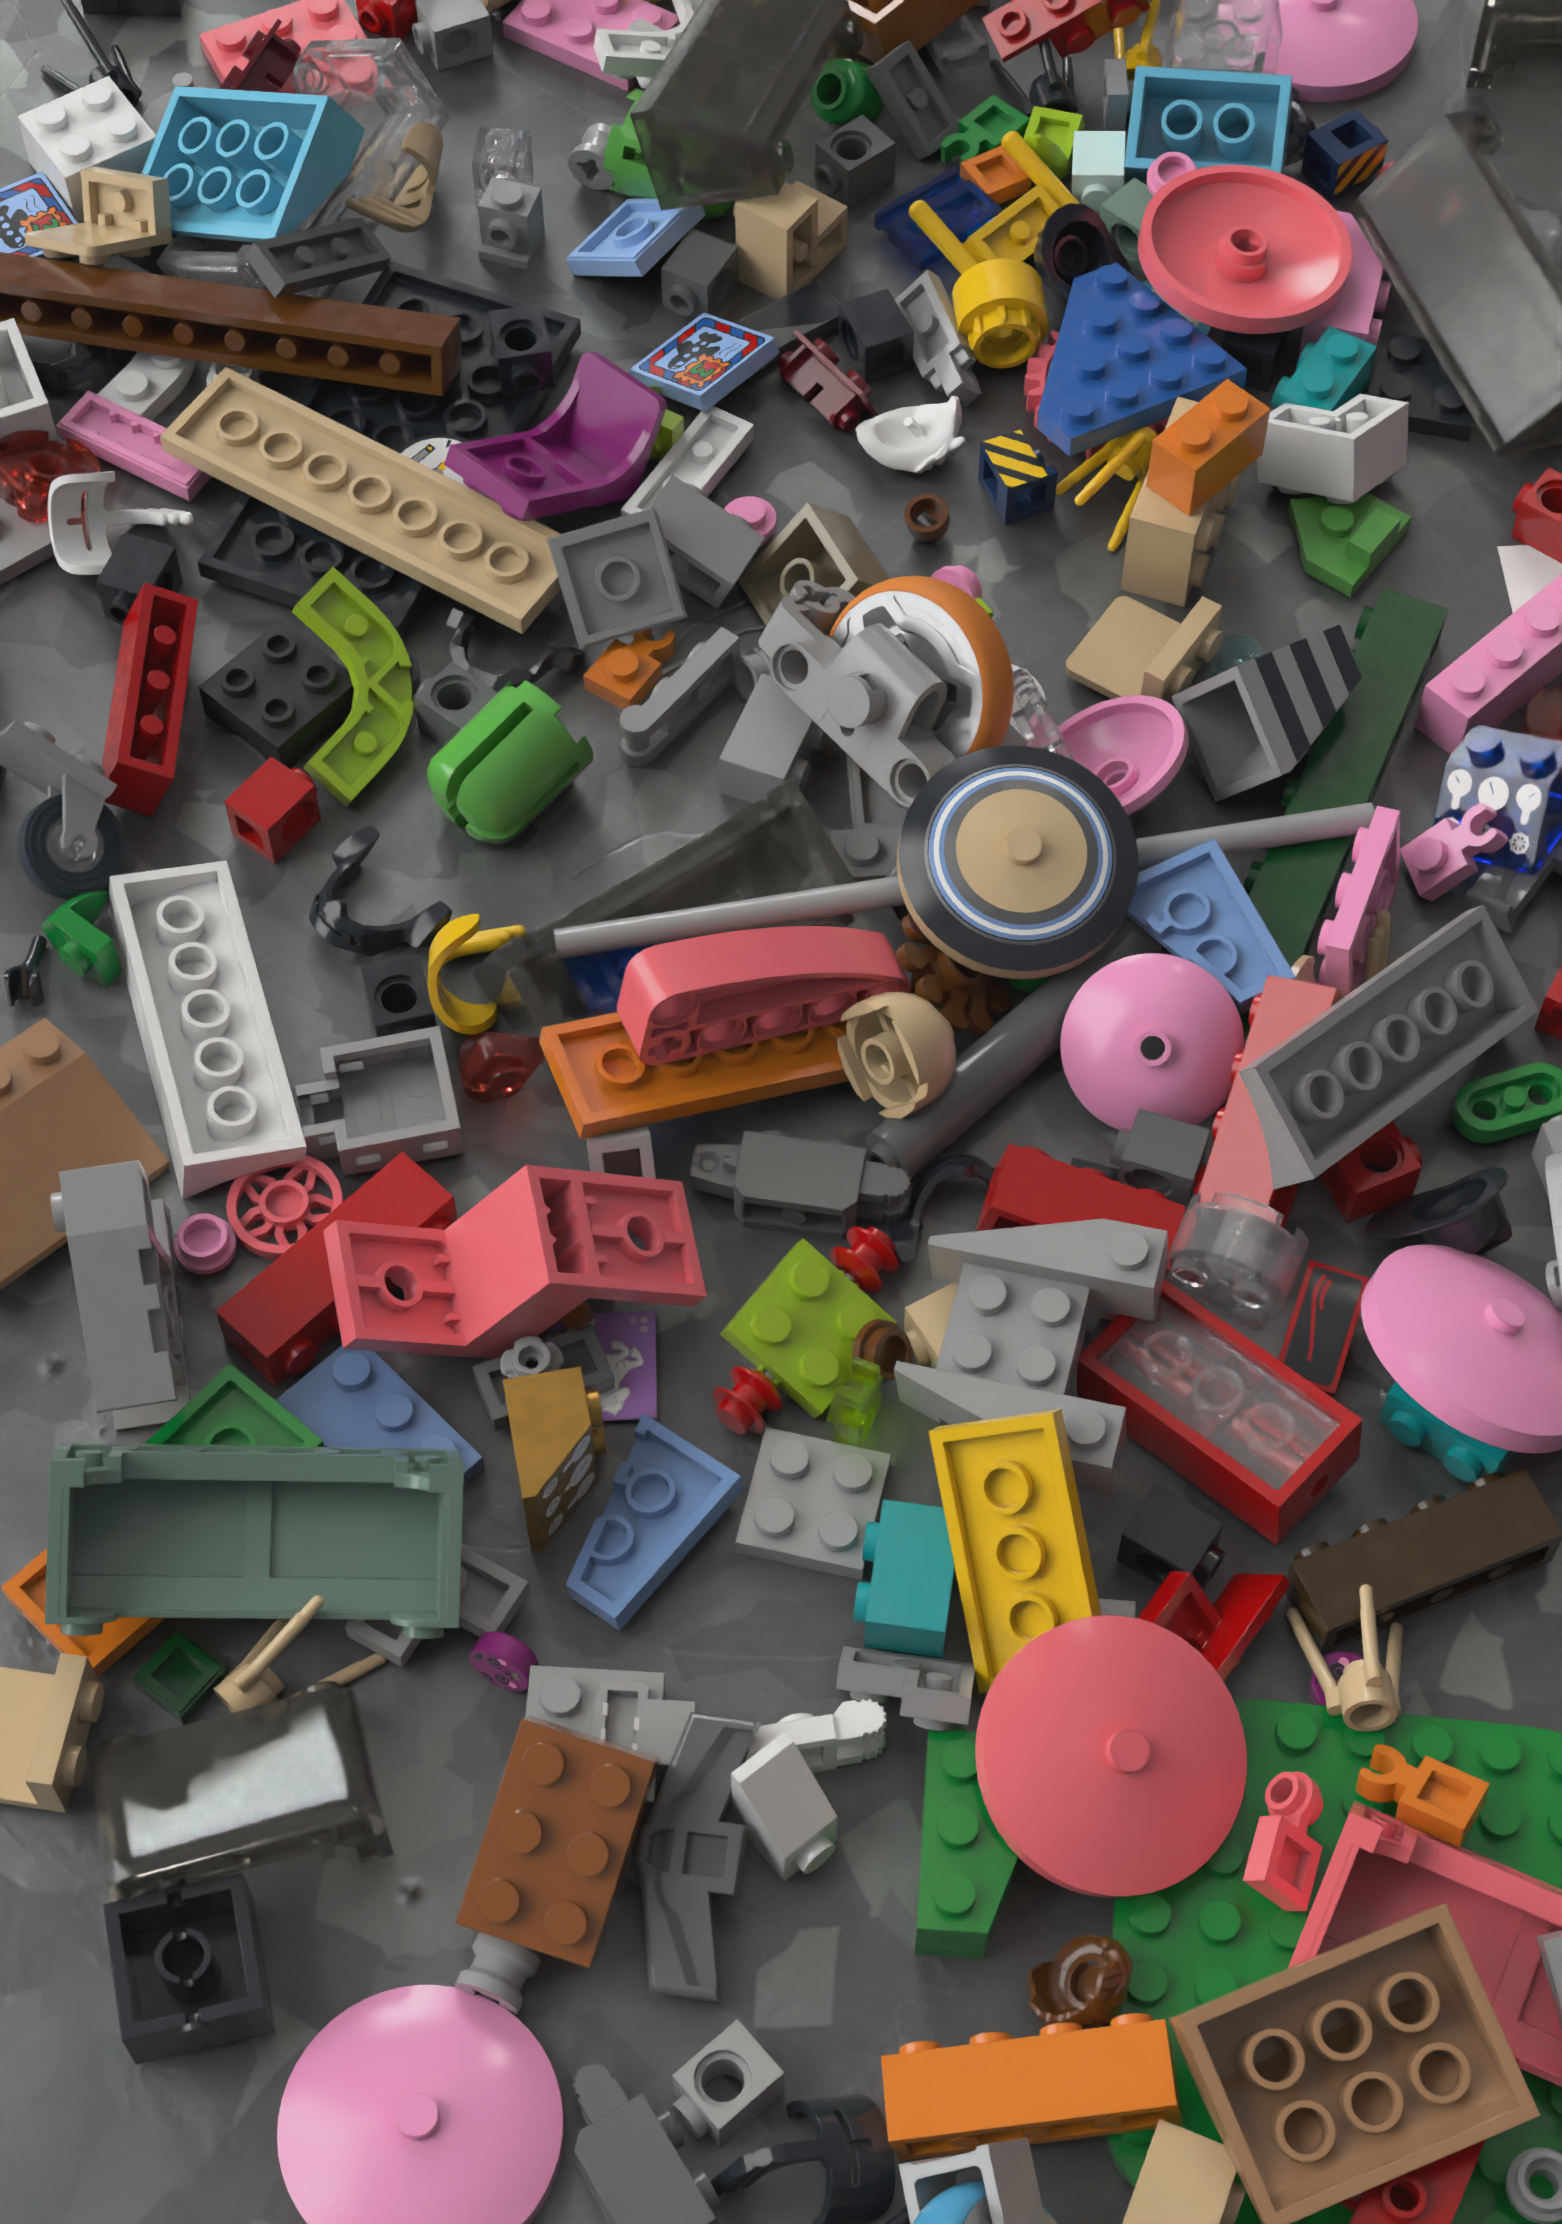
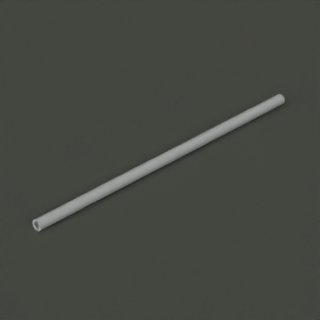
[553,802,1375,959]

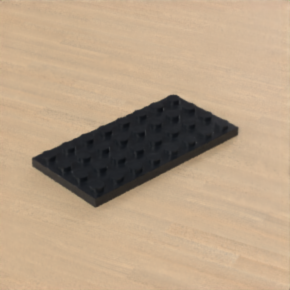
[197,261,581,639]

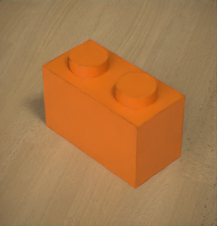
[1146,379,1271,516]

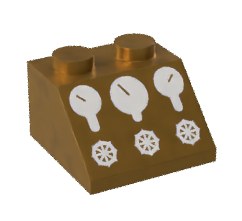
[503,1366,607,1552]

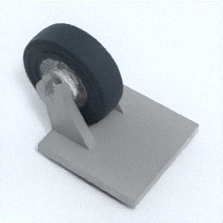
[0,719,126,900]

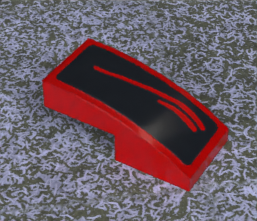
[1278,1260,1370,1397]

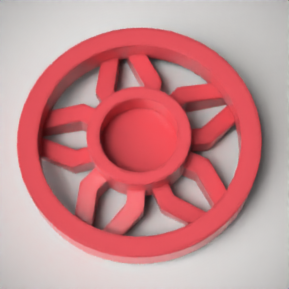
[226,1155,344,1260]

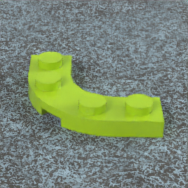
[292,567,414,807]

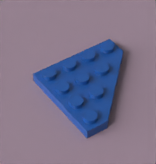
[1037,262,1247,457]

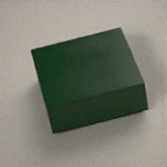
[132,1630,229,1726]

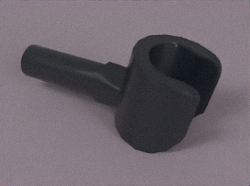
[4,935,47,1007]

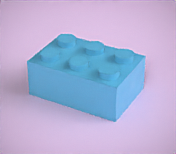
[1124,66,1293,185]

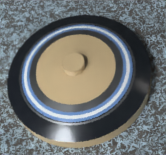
[897,745,1139,979]

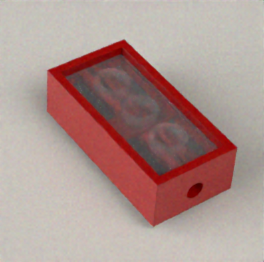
[1076,1279,1363,1545]

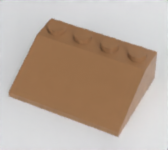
[0,1017,170,1290]
[1168,1903,1540,2224]

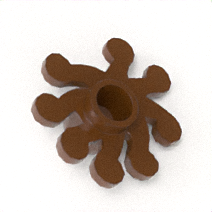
[896,913,1012,1036]

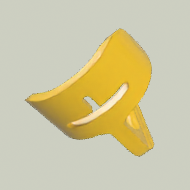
[428,914,527,1035]

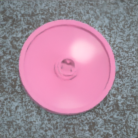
[1217,0,1418,102]
[1361,1244,1562,1454]
[277,1985,565,2224]

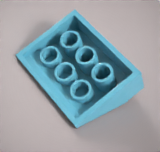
[141,86,366,243]

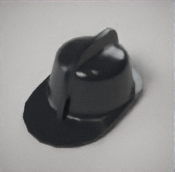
[1034,203,1133,304]
[1365,1167,1512,1255]

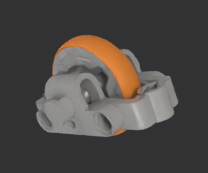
[758,576,1027,808]

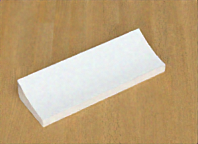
[109,860,307,1200]

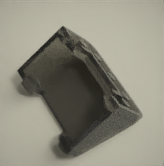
[90,1681,394,1902]

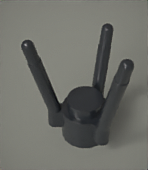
[41,0,142,108]
[989,38,1079,118]

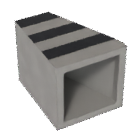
[1171,625,1362,802]

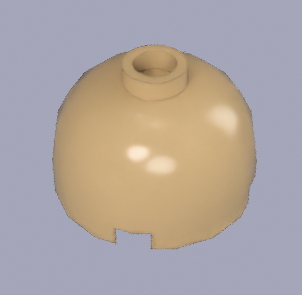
[837,992,956,1119]

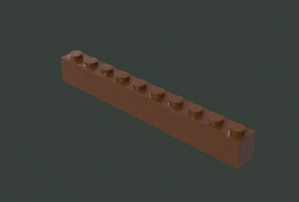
[0,252,462,396]

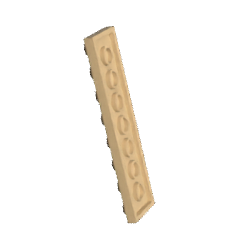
[160,367,561,634]

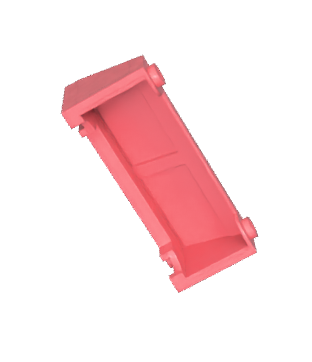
[1288,1800,1562,2087]

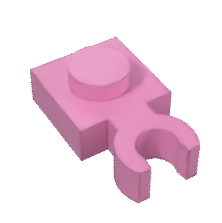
[1400,803,1509,902]

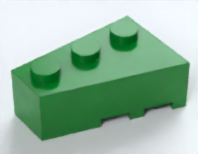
[914,1729,1022,1959]

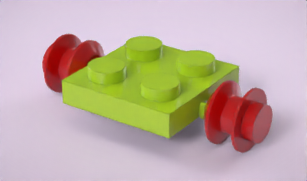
[712,1227,899,1435]

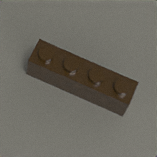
[1285,1468,1562,1655]

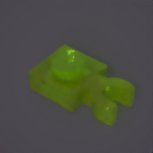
[827,1357,883,1448]

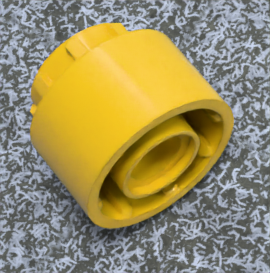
[952,258,1049,369]

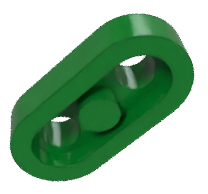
[1452,1062,1562,1143]

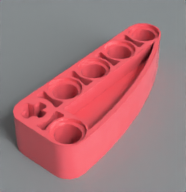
[617,926,912,1066]

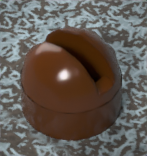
[904,494,950,543]

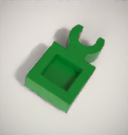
[941,94,1030,166]

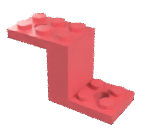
[323,1165,707,1359]

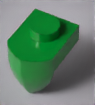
[41,891,122,987]

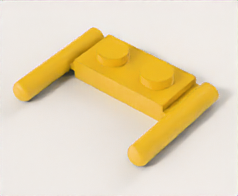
[909,131,1081,275]

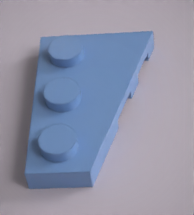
[1126,838,1296,1014]
[566,1413,744,1631]

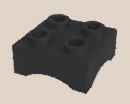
[198,620,354,769]

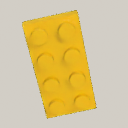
[928,1409,1102,1693]

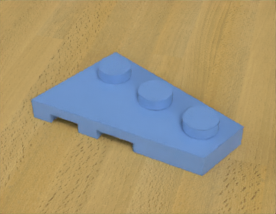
[275,1346,485,1486]

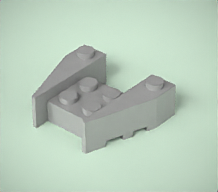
[51,1160,191,1431]
[894,1219,1168,1498]

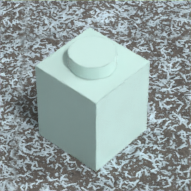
[1072,131,1126,213]

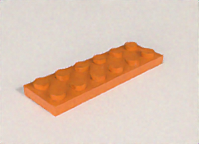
[539,1012,849,1139]

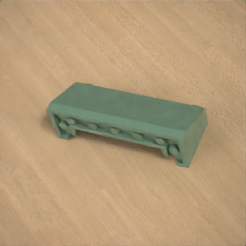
[45,1443,464,1639]

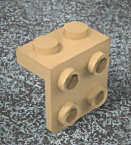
[25,167,172,265]
[1065,596,1223,705]
[0,1653,104,1813]

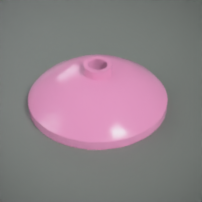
[1038,695,1189,817]
[1060,953,1244,1131]

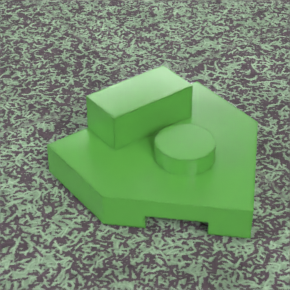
[1288,492,1412,598]

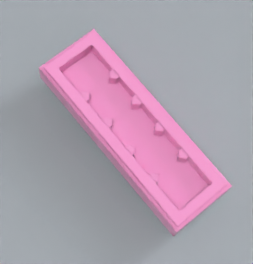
[56,390,212,502]

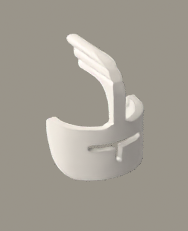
[48,471,194,575]

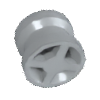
[568,123,614,190]
[454,1932,541,2016]

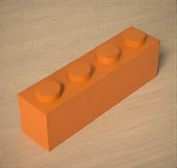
[881,2013,1184,2161]

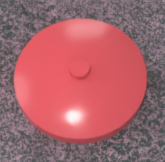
[1138,165,1352,334]
[975,1615,1247,1898]

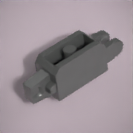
[690,1130,911,1241]
[572,2061,722,2224]

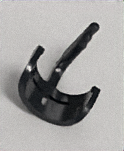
[710,2095,895,2224]

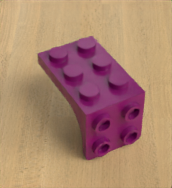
[444,352,666,521]

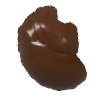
[1027,1934,1133,2030]

